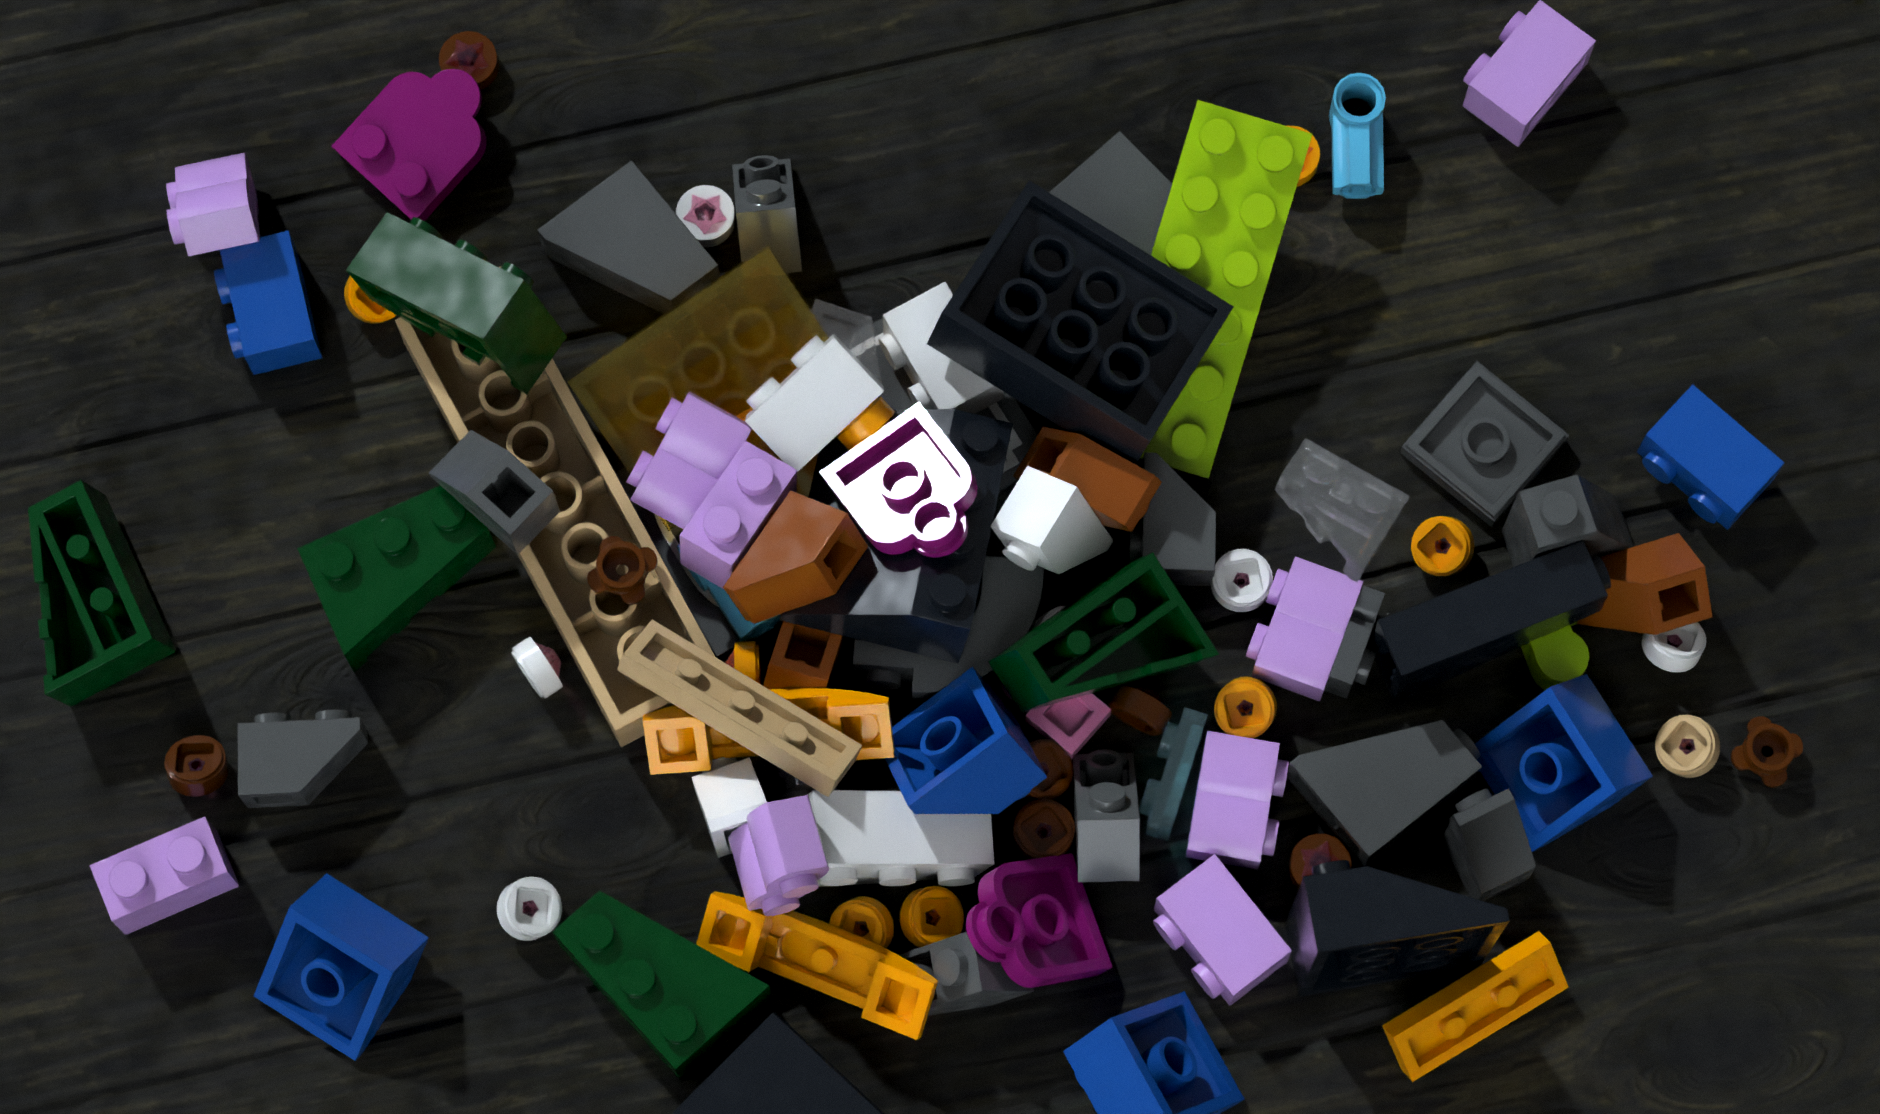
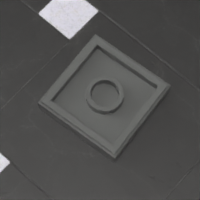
[1399,361,1570,527]

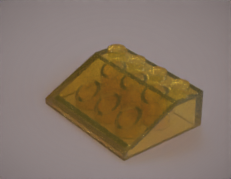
[567,244,829,531]

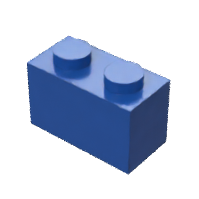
[214,230,323,375]
[1637,384,1785,530]

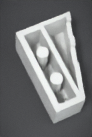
[807,790,994,887]

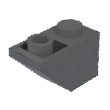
[732,155,802,278]
[429,430,560,555]
[1129,452,1216,586]
[238,710,368,808]
[1073,750,1140,882]
[1440,788,1536,901]
[899,932,1034,1016]

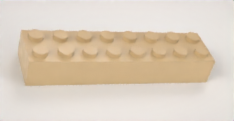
[395,266,715,747]

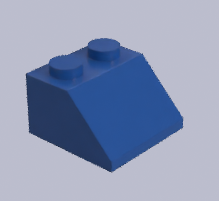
[885,667,1047,814]
[1475,674,1653,852]
[254,873,429,1061]
[1063,991,1245,1114]

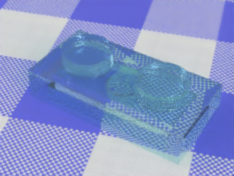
[1139,707,1208,841]

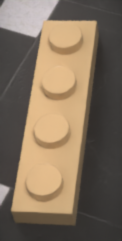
[617,619,863,797]

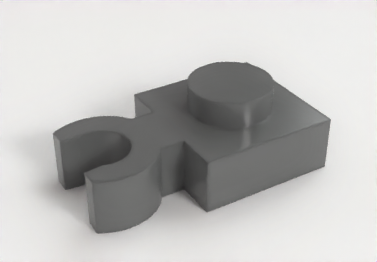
[1324,585,1385,699]

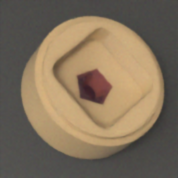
[1655,715,1720,778]

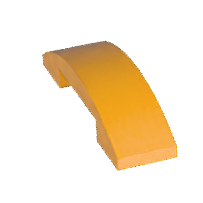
[642,688,895,775]
[696,891,938,1040]

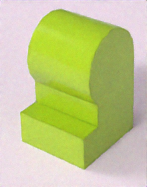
[1521,621,1590,690]

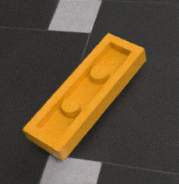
[1382,931,1569,1082]

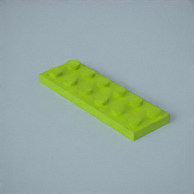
[1140,100,1312,479]

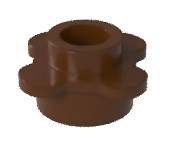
[587,536,658,605]
[1731,716,1803,788]

